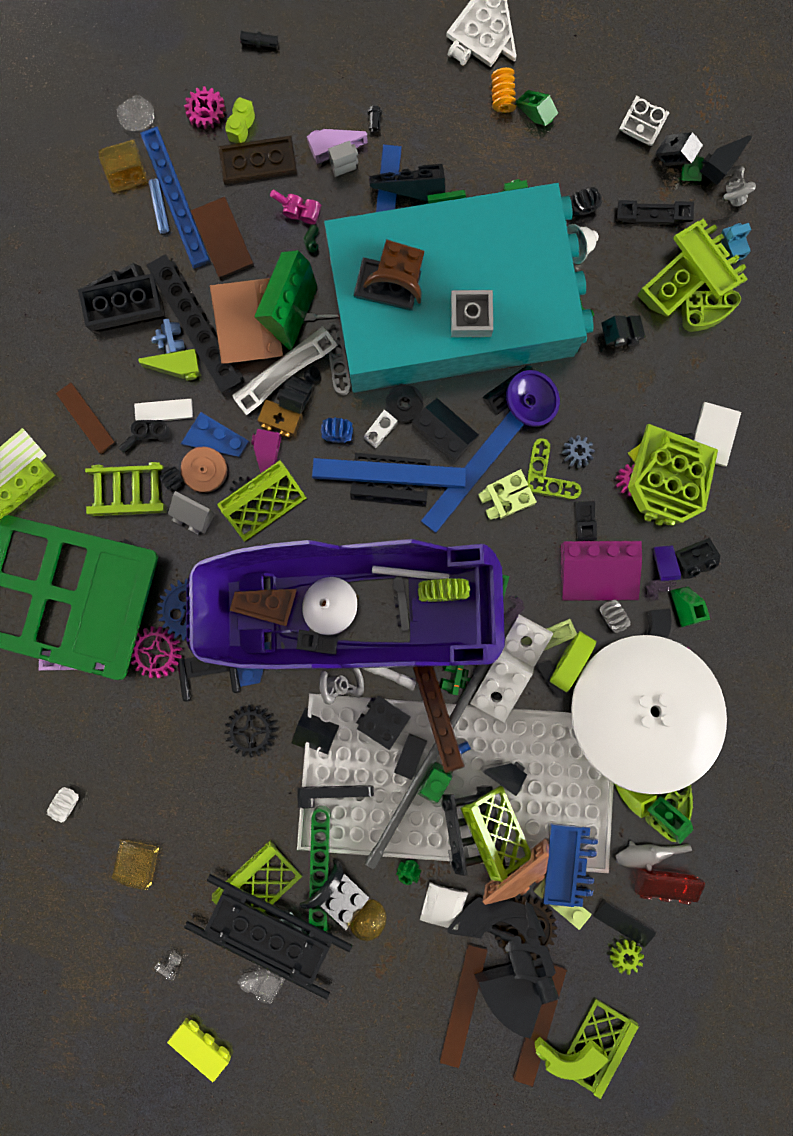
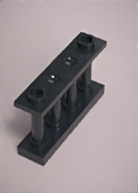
[441,785,506,876]

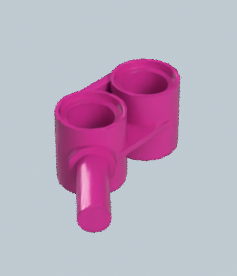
[270,190,321,224]

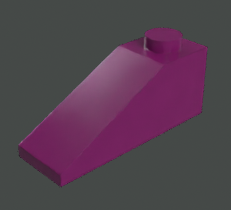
[251,429,281,492]

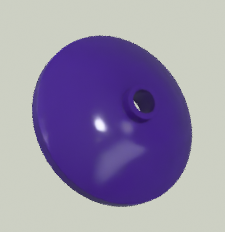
[506,370,560,426]

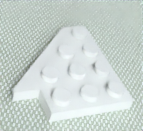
[446,0,516,67]

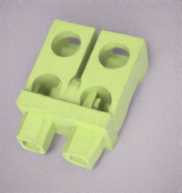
[478,469,536,520]

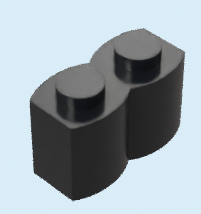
[277,376,314,414]

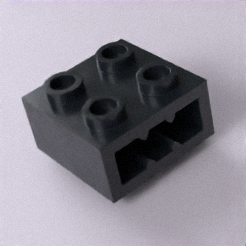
[356,695,411,750]

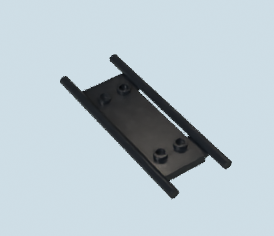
[184,874,353,1000]

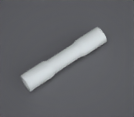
[362,668,417,691]

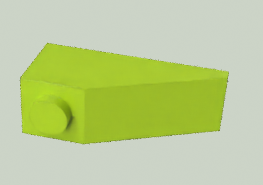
[138,349,202,380]

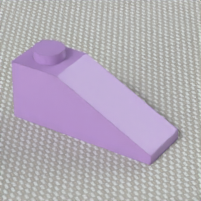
[307,129,368,164]

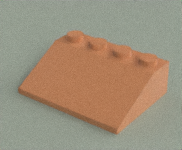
[210,278,283,363]

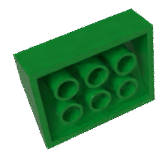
[254,250,318,350]

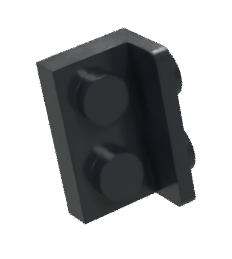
[675,538,720,579]

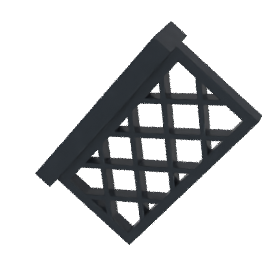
[350,453,431,507]

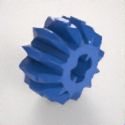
[321,417,353,443]

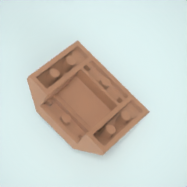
[482,838,549,905]

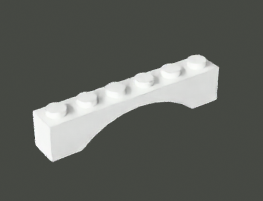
[232,326,338,415]

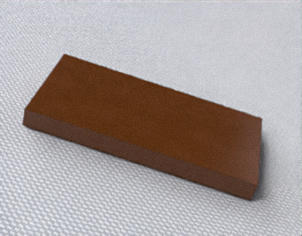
[191,197,254,279]

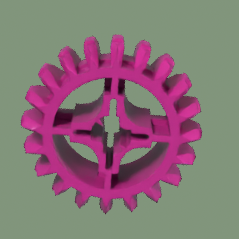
[131,626,182,678]

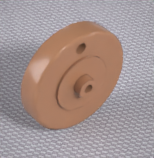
[181,447,227,493]

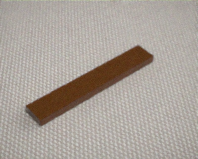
[413,666,465,774]
[440,943,487,1068]
[513,964,567,1087]

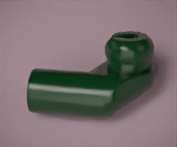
[303,225,319,253]

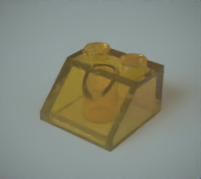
[112,839,159,890]

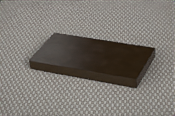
[218,135,297,184]

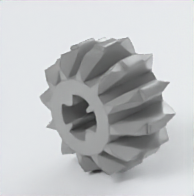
[600,600,630,633]

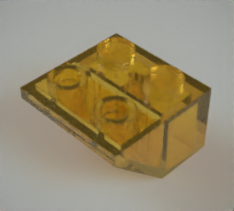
[98,139,148,193]

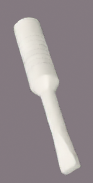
[304,313,338,321]

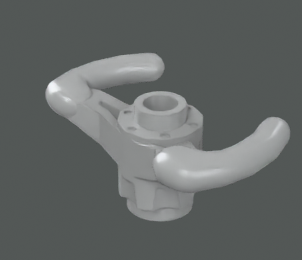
[723,165,756,206]
[319,668,364,704]

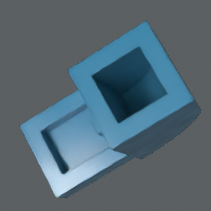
[721,223,751,260]

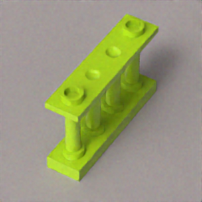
[85,462,167,516]

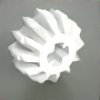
[47,787,78,822]

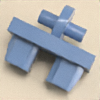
[151,319,185,354]

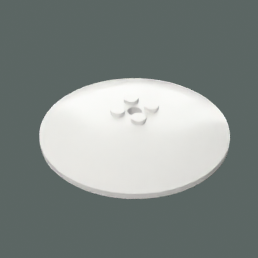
[571,635,727,794]

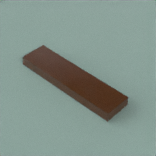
[56,383,116,454]

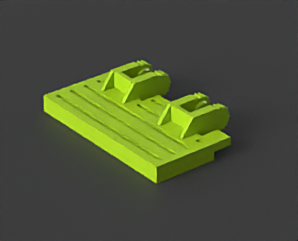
[673,219,748,299]

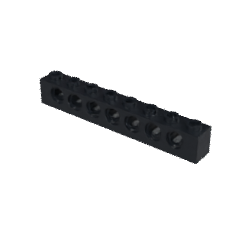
[146,254,244,397]

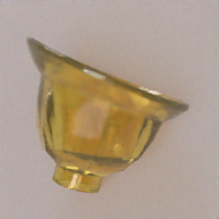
[350,899,386,941]

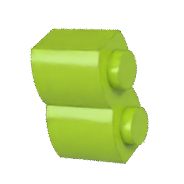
[225,97,255,144]

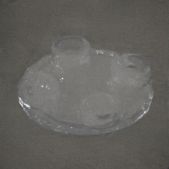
[117,95,154,132]

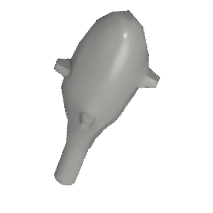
[616,841,692,871]

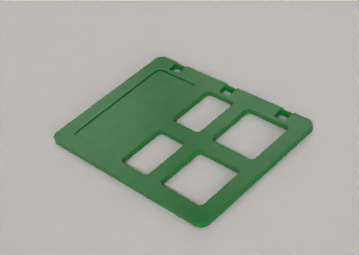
[0,515,158,680]

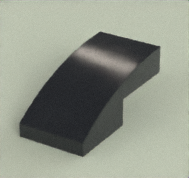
[575,501,597,541]
[296,630,339,655]
[394,733,427,780]

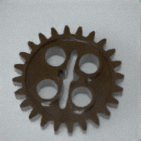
[494,895,558,961]

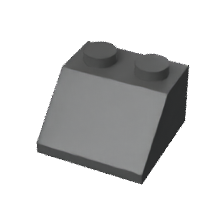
[168,491,215,534]

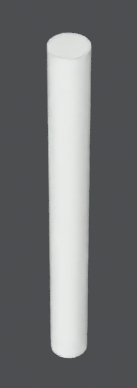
[372,566,449,580]

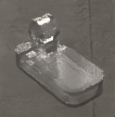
[154,952,182,981]

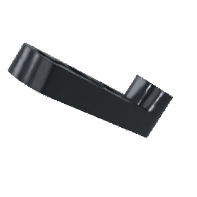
[297,785,374,808]

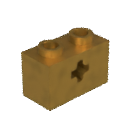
[257,400,303,438]

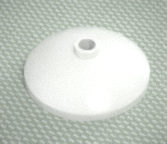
[302,577,357,635]

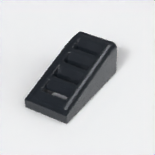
[535,660,563,698]

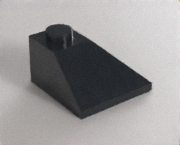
[481,761,527,796]

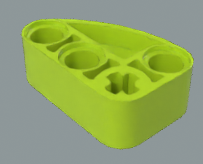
[682,290,741,332]
[550,631,597,692]
[645,785,693,842]

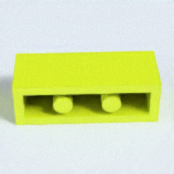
[167,1018,231,1082]

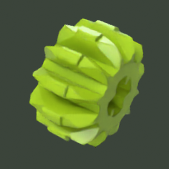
[610,939,644,975]

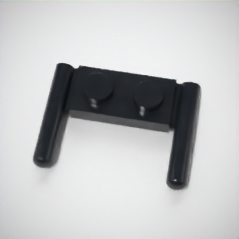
[177,657,240,702]

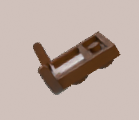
[363,239,425,304]

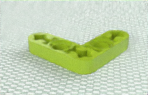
[526,438,582,500]

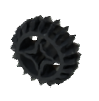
[224,705,277,758]

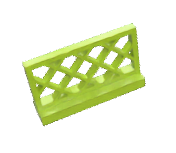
[217,460,306,542]
[460,786,531,882]
[212,840,302,912]
[566,999,639,1099]

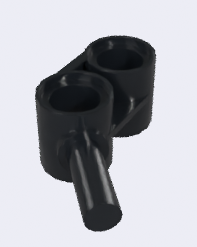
[118,420,170,453]

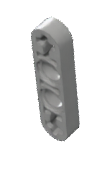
[325,322,351,396]

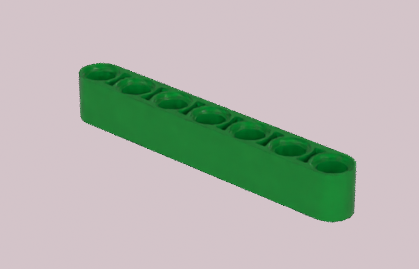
[309,805,330,934]

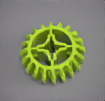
[418,578,470,602]

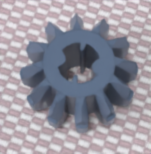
[562,435,595,468]

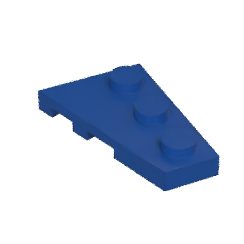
[181,412,250,458]

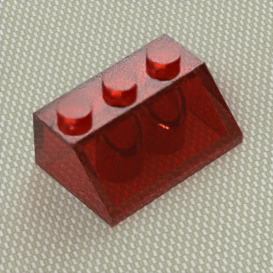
[635,868,705,905]

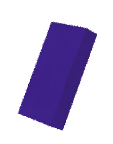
[653,546,681,581]

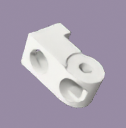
[364,410,398,448]

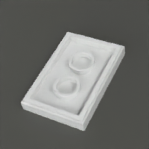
[694,402,741,467]

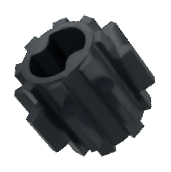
[159,466,184,490]

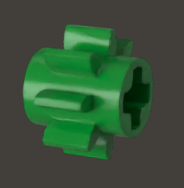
[396,860,422,885]

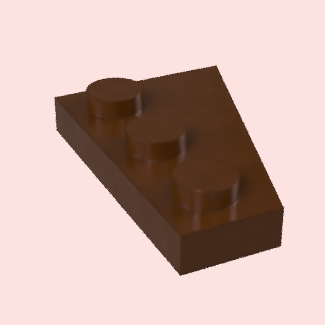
[229,588,297,626]

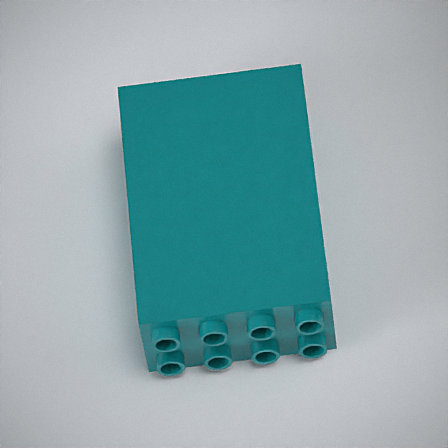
[324,183,593,393]

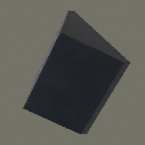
[291,708,339,755]

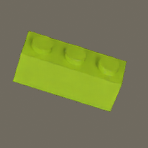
[637,252,705,317]

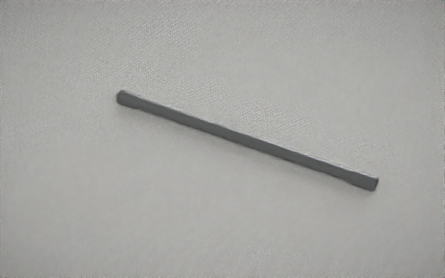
[365,664,492,869]

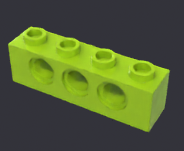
[0,457,55,520]

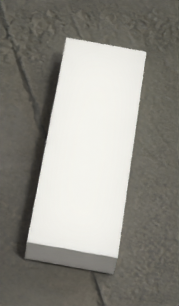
[134,399,193,421]

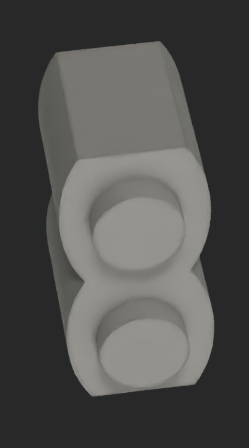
[328,141,359,177]

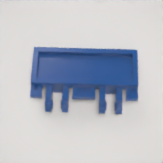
[543,823,598,907]

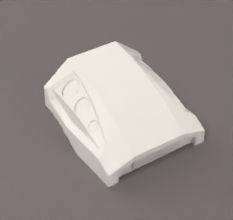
[619,96,669,146]
[420,882,468,930]

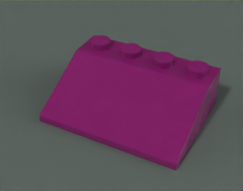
[561,541,642,601]

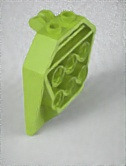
[628,424,718,526]

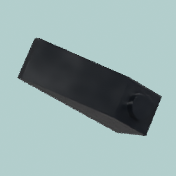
[699,135,752,185]

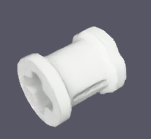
[447,40,472,66]

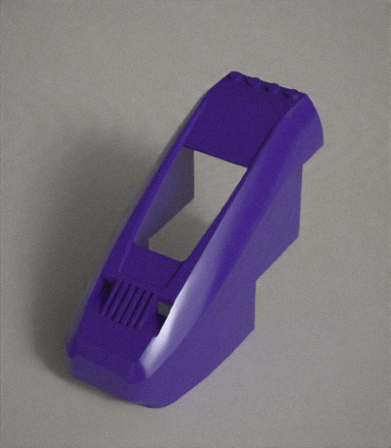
[186,539,505,669]

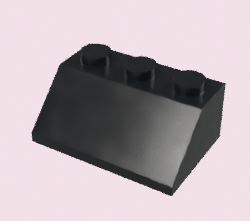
[412,398,479,463]

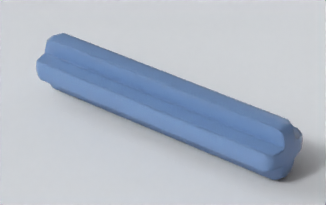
[149,178,169,234]

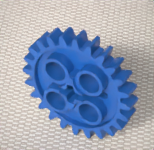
[157,578,188,641]

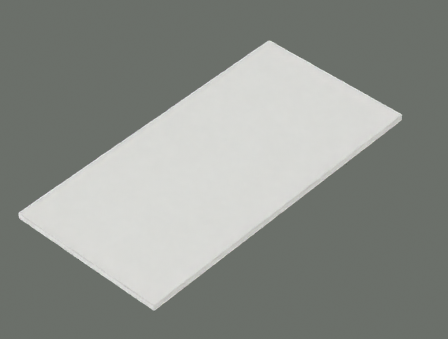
[297,693,614,873]

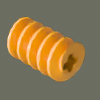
[491,67,516,113]

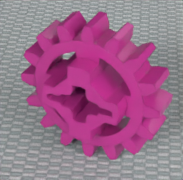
[184,86,226,129]

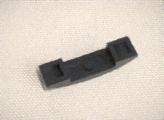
[617,200,694,225]

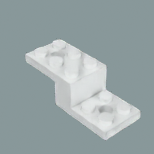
[470,614,553,722]

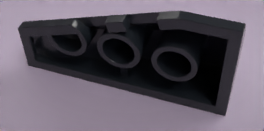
[369,164,446,201]

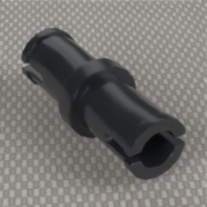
[240,31,278,49]

